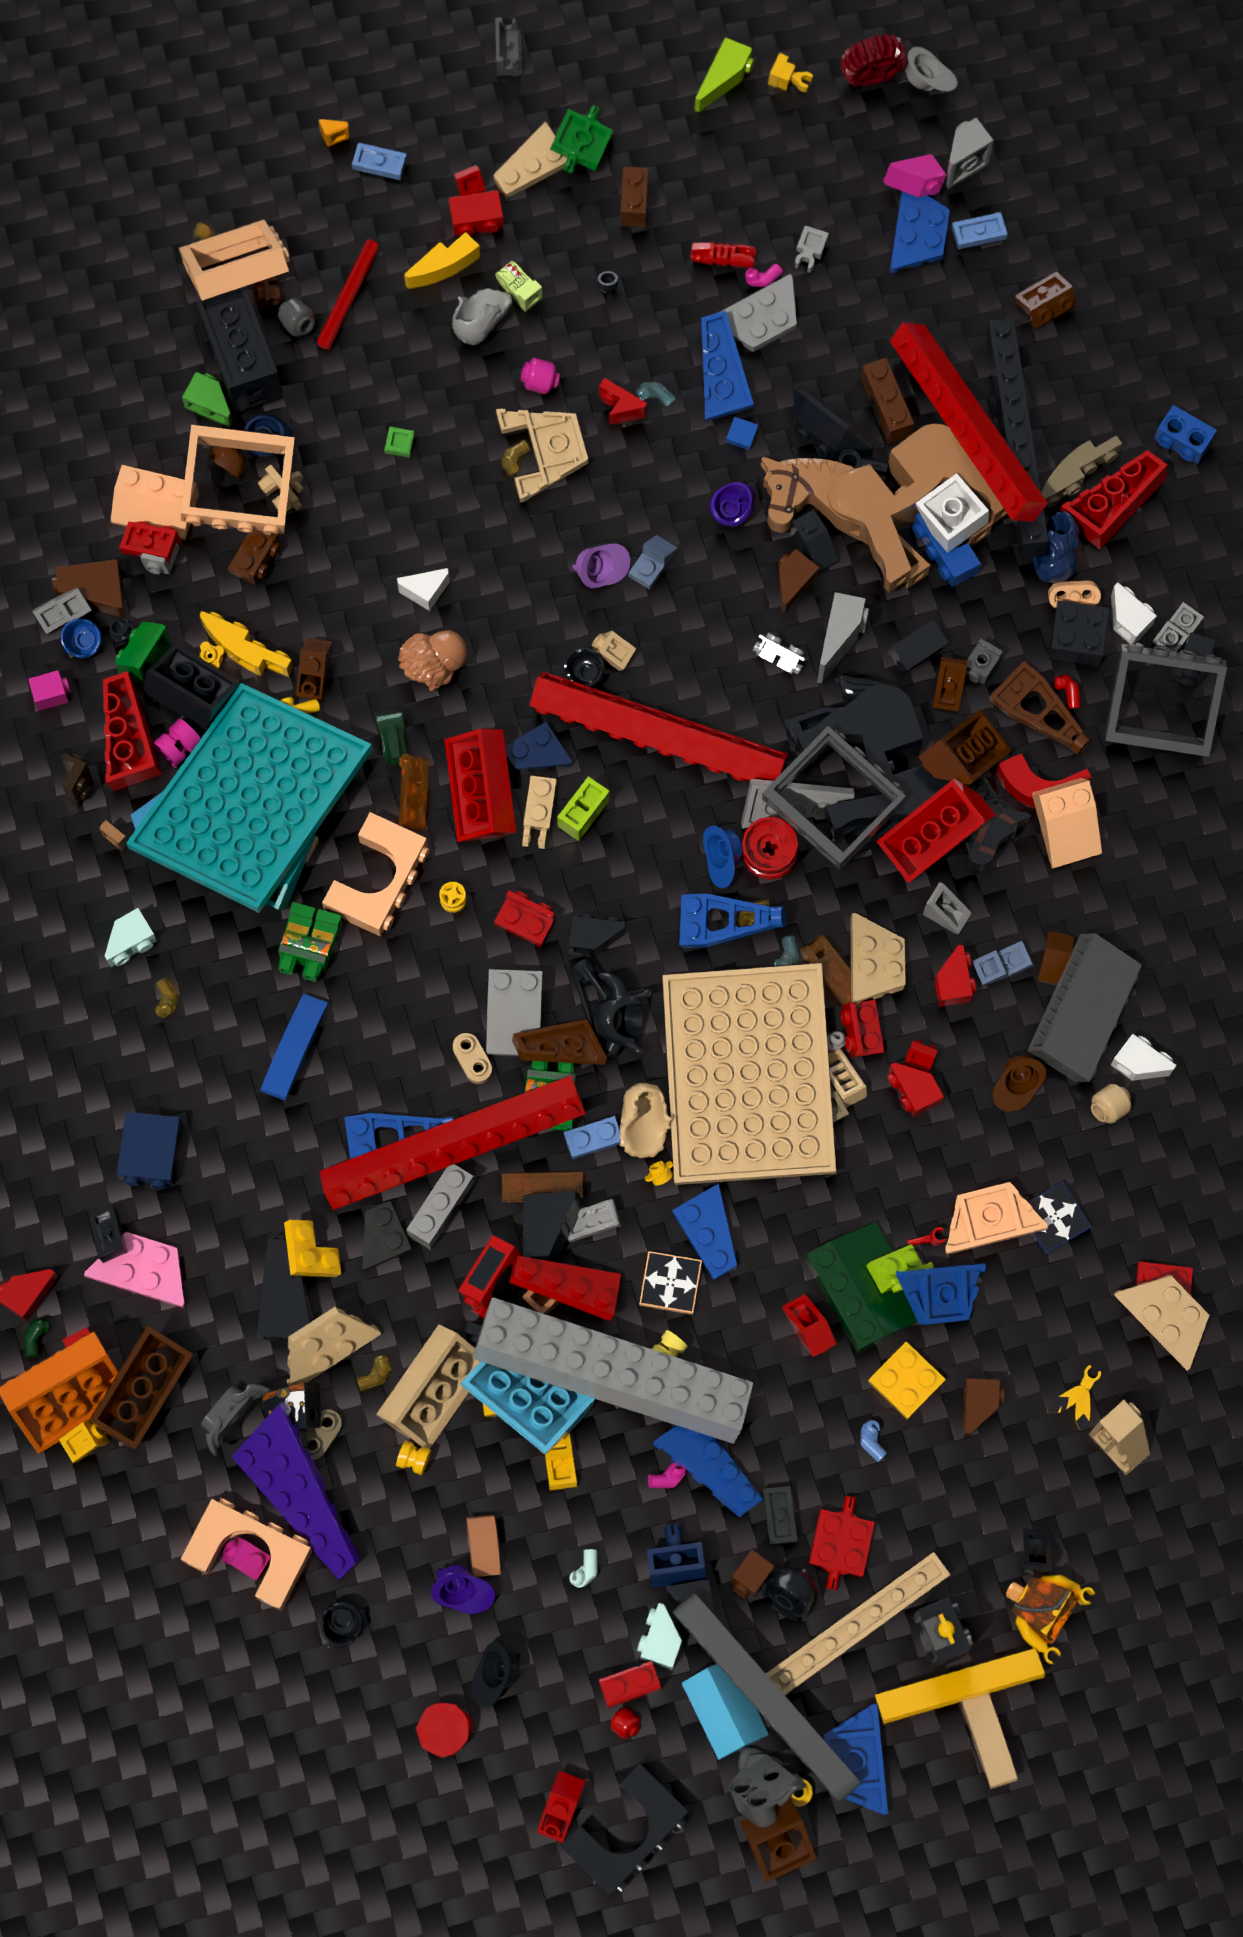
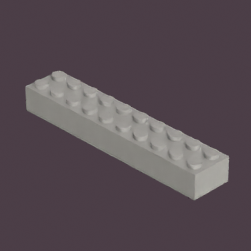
[472,1297,753,1444]

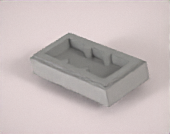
[568,1199,621,1242]

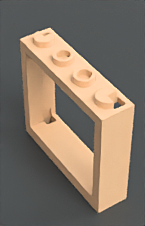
[179,220,290,300]
[181,425,295,535]

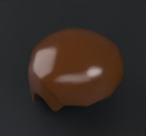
[208,446,246,480]

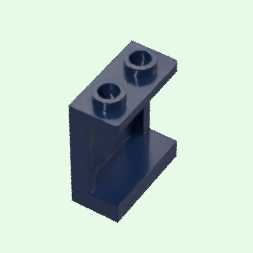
[117,1112,182,1189]

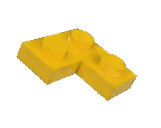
[284,1220,341,1277]

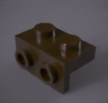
[61,753,93,807]

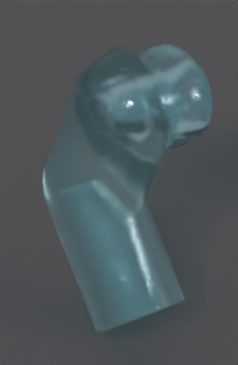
[637,382,675,407]
[774,936,799,967]

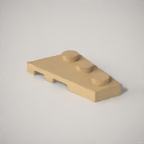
[494,122,567,199]

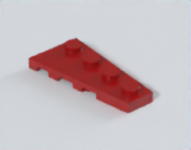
[509,1256,621,1321]

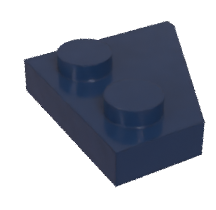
[505,722,573,772]

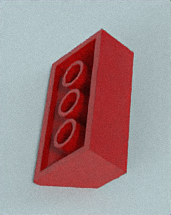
[444,728,516,842]
[876,778,996,883]

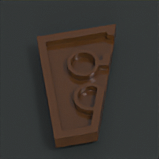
[512,1019,607,1065]

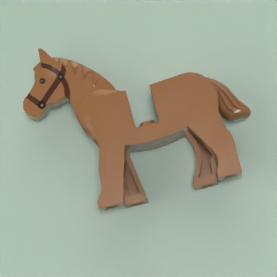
[761,424,1007,593]

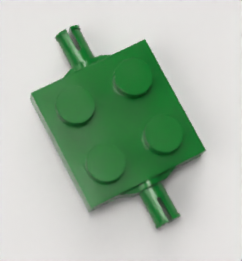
[550,106,613,173]

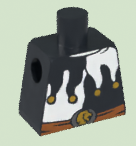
[262,1382,321,1449]

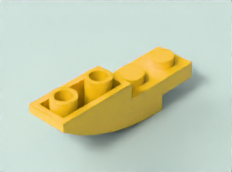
[200,611,293,677]

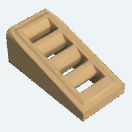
[828,1049,867,1108]

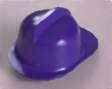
[431,1565,495,1614]

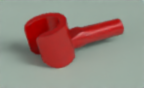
[907,1227,947,1246]

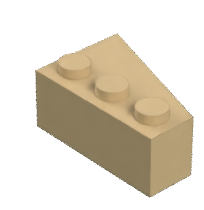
[1089,1400,1150,1475]

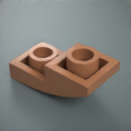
[466,1515,501,1577]

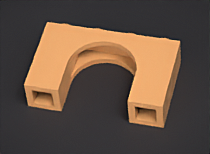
[322,812,430,937]
[181,1498,312,1611]

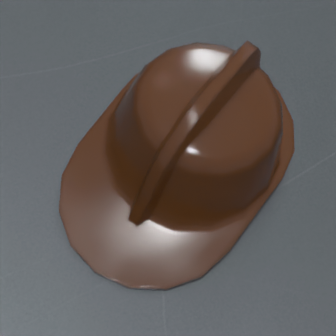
[992,1053,1046,1112]

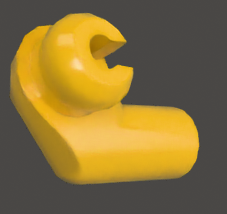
[280,697,320,715]

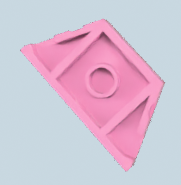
[84,1232,185,1308]

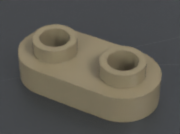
[305,1409,342,1461]

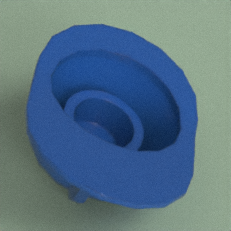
[703,826,743,888]

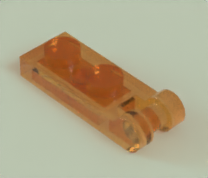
[398,754,429,830]
[800,935,851,1005]

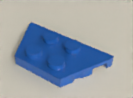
[890,191,950,273]
[896,1263,986,1325]
[823,1704,888,1815]

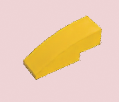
[404,232,480,289]

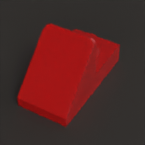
[599,378,647,424]

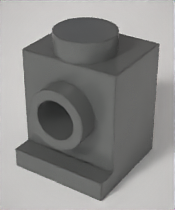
[965,638,1003,685]

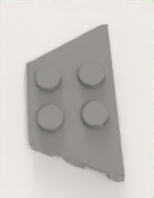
[721,274,797,352]

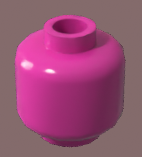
[521,358,560,394]

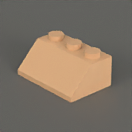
[111,465,199,541]

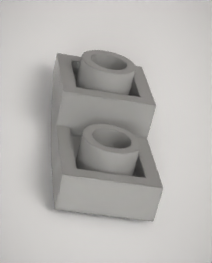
[1152,602,1204,652]

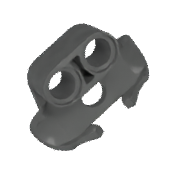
[201,1384,270,1457]
[729,1747,806,1827]

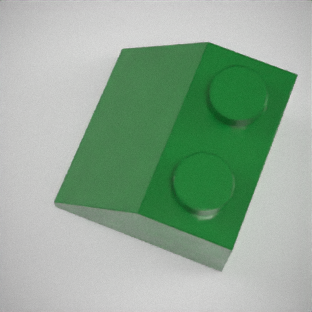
[115,622,172,686]

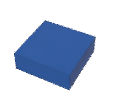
[726,417,758,450]

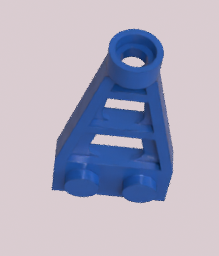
[679,894,786,948]
[344,1113,454,1159]

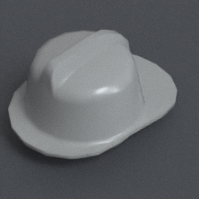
[905,47,957,92]

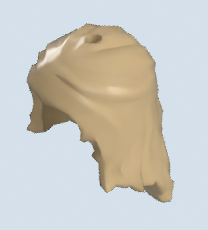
[620,1083,672,1158]

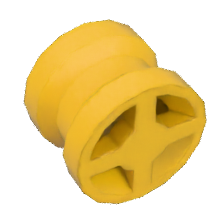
[439,882,466,913]

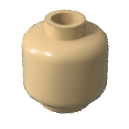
[1091,1084,1131,1124]

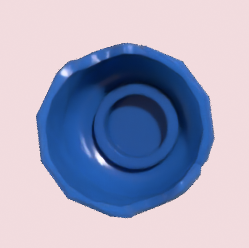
[61,618,102,658]

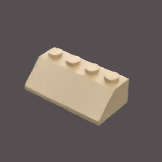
[376,1325,481,1449]

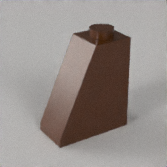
[52,559,126,617]

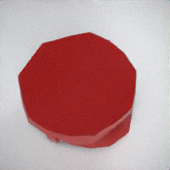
[416,1702,473,1758]

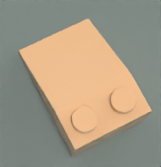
[1032,778,1102,868]

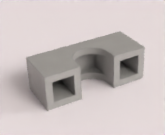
[406,1164,474,1250]

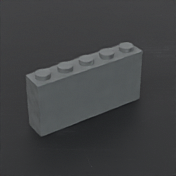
[1027,933,1142,1082]

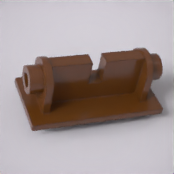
[254,276,281,312]

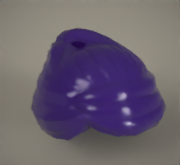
[709,482,756,527]

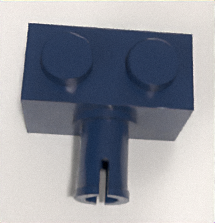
[647,1524,707,1588]

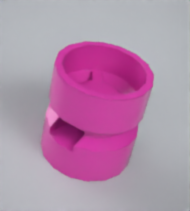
[153,719,201,768]

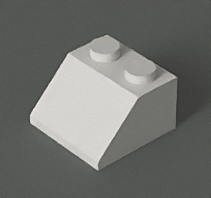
[916,473,989,553]

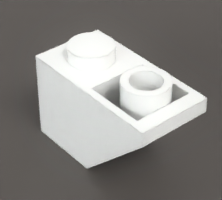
[1111,583,1156,644]
[1111,1034,1176,1081]

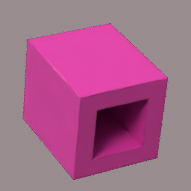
[28,670,71,711]

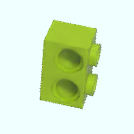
[557,776,610,841]

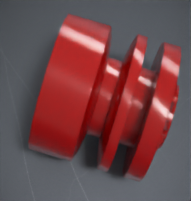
[742,817,798,880]

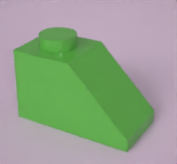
[182,372,232,427]

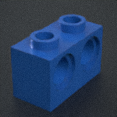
[1154,405,1217,464]

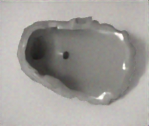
[452,288,512,345]

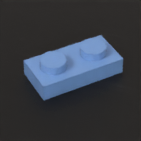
[352,143,407,180]
[952,212,1007,249]
[564,1116,620,1159]

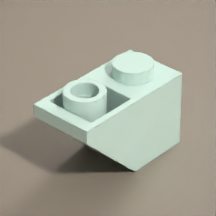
[105,908,156,967]
[637,1603,681,1670]

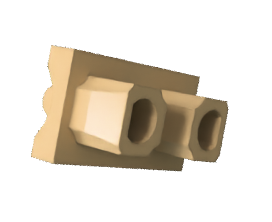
[258,465,303,511]

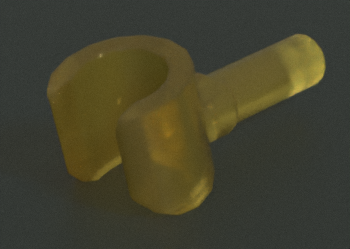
[194,223,212,241]

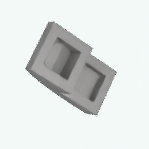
[33,588,91,634]

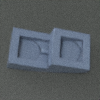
[972,941,1034,986]

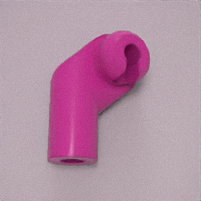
[745,264,783,287]

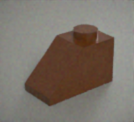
[778,549,819,613]
[963,1378,1004,1437]

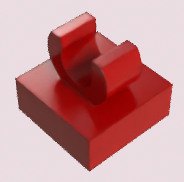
[454,165,486,196]
[904,1040,938,1073]

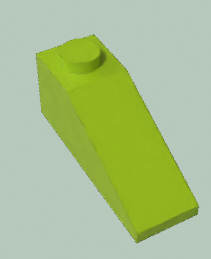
[695,38,755,112]

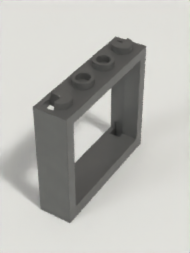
[1105,643,1227,757]
[762,726,906,870]

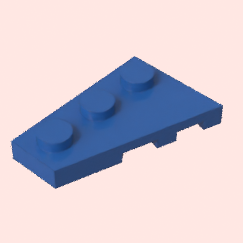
[672,1183,737,1281]

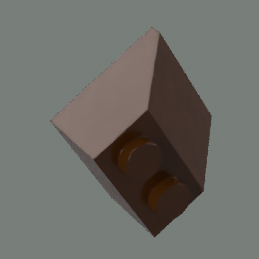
[740,1798,817,1883]

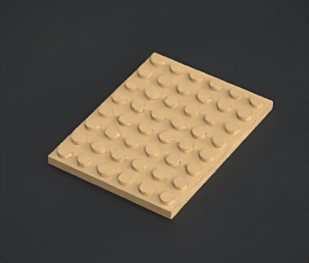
[663,963,836,1185]

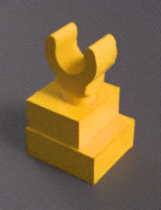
[768,53,813,92]

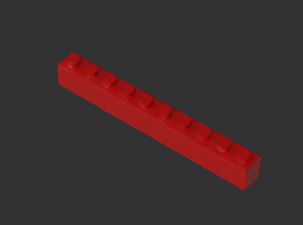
[890,322,1048,522]
[529,671,788,781]
[319,1075,586,1210]

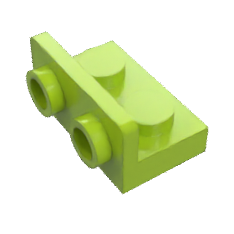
[866,1244,934,1294]

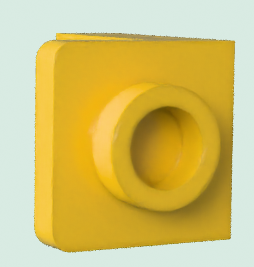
[59,1421,109,1463]

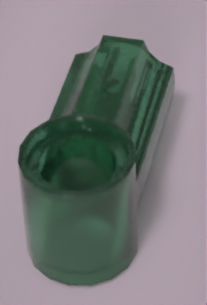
[376,711,408,765]

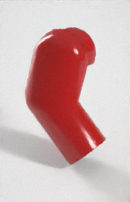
[1054,674,1081,708]

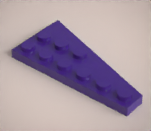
[231,1401,360,1580]

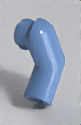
[860,1420,887,1462]

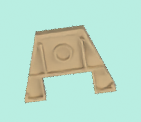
[496,409,588,503]

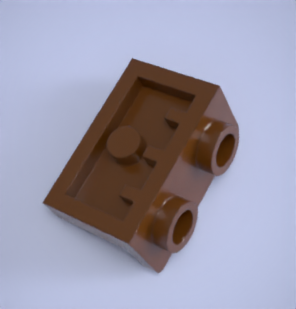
[1015,272,1076,329]
[227,530,281,586]

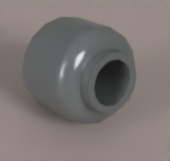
[277,299,315,337]

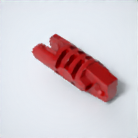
[691,242,756,268]

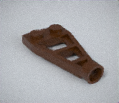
[989,661,1091,755]

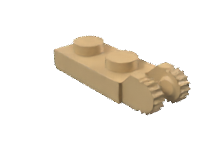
[522,776,557,849]

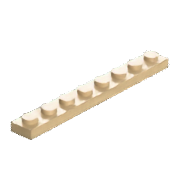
[766,1552,950,1695]

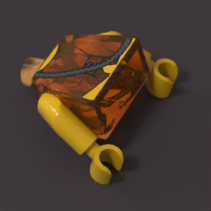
[1006,1575,1095,1664]

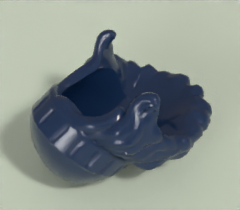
[1032,511,1079,584]

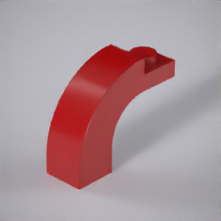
[996,753,1092,808]

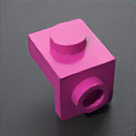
[221,1536,271,1581]

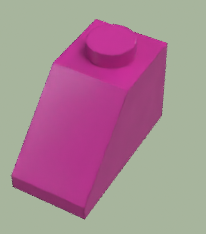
[884,154,946,197]

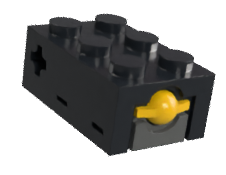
[911,1597,973,1670]

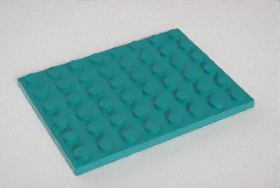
[126,683,373,913]

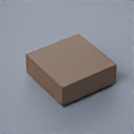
[100,820,127,851]

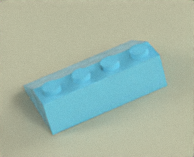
[460,1362,595,1455]

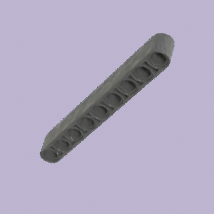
[673,1593,861,1803]

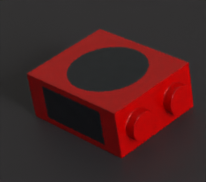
[458,1235,523,1319]

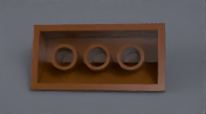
[918,709,1012,785]
[89,1326,193,1449]

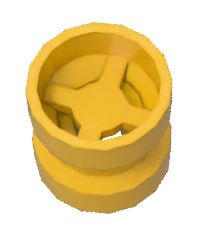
[396,1440,431,1475]

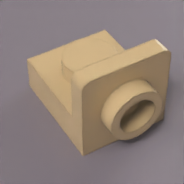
[592,631,636,671]

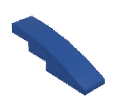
[261,994,328,1100]

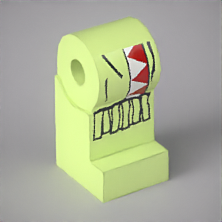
[495,261,542,312]

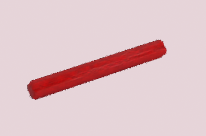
[317,239,379,350]

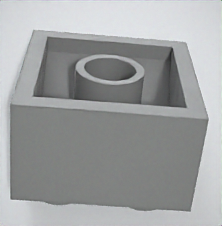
[945,118,993,189]

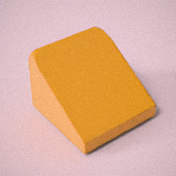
[319,120,350,146]

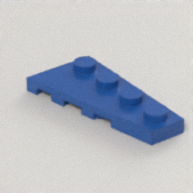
[701,310,754,422]
[653,1425,763,1517]

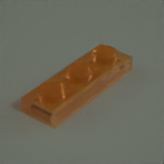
[502,1172,583,1202]

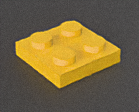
[868,1342,946,1420]

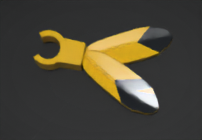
[1049,1365,1101,1430]

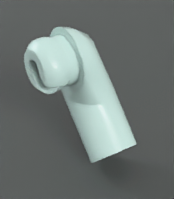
[569,1549,597,1588]

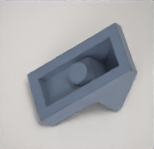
[628,535,678,590]

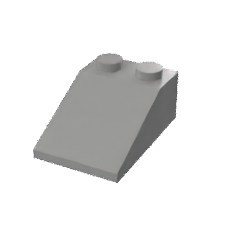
[817,593,869,683]
[486,969,543,1056]

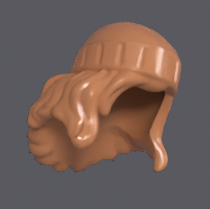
[398,630,468,692]

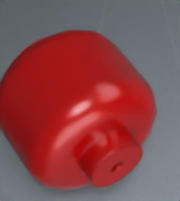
[610,1708,641,1739]

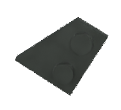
[362,1200,412,1272]

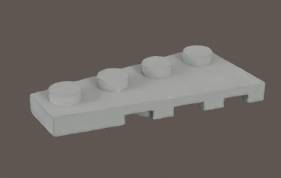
[741,779,855,828]

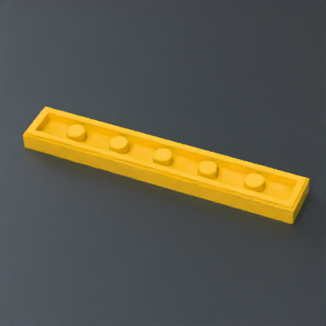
[875,1648,1045,1724]

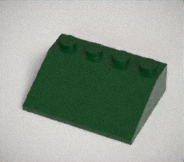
[805,1222,918,1354]

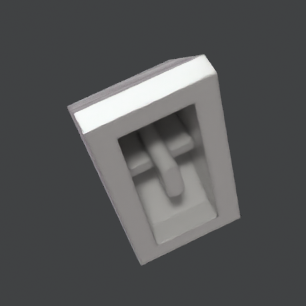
[923,882,972,934]

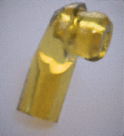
[737,898,770,927]
[155,978,178,1018]

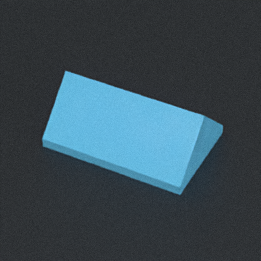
[681,1664,769,1760]

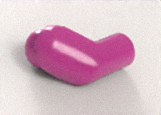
[648,1463,686,1488]

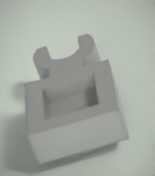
[795,225,829,273]

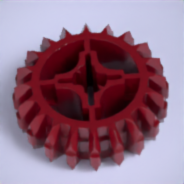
[841,34,908,87]

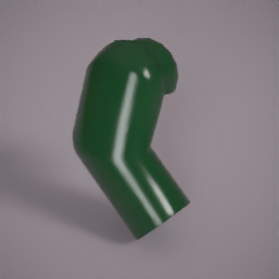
[24,1318,51,1358]

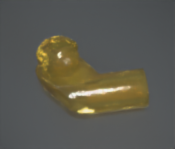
[502,440,530,475]
[356,1355,390,1391]

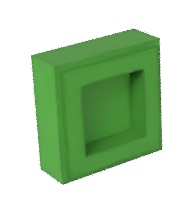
[384,427,415,458]

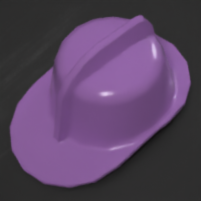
[572,544,630,588]

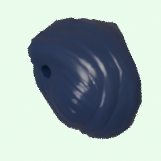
[244,415,293,457]

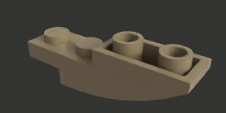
[1041,435,1122,509]

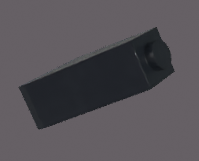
[523,1191,583,1263]

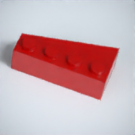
[1061,450,1167,549]
[103,671,163,791]

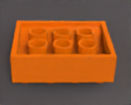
[0,1332,119,1454]

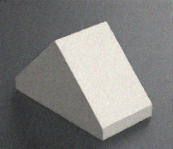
[397,568,450,611]

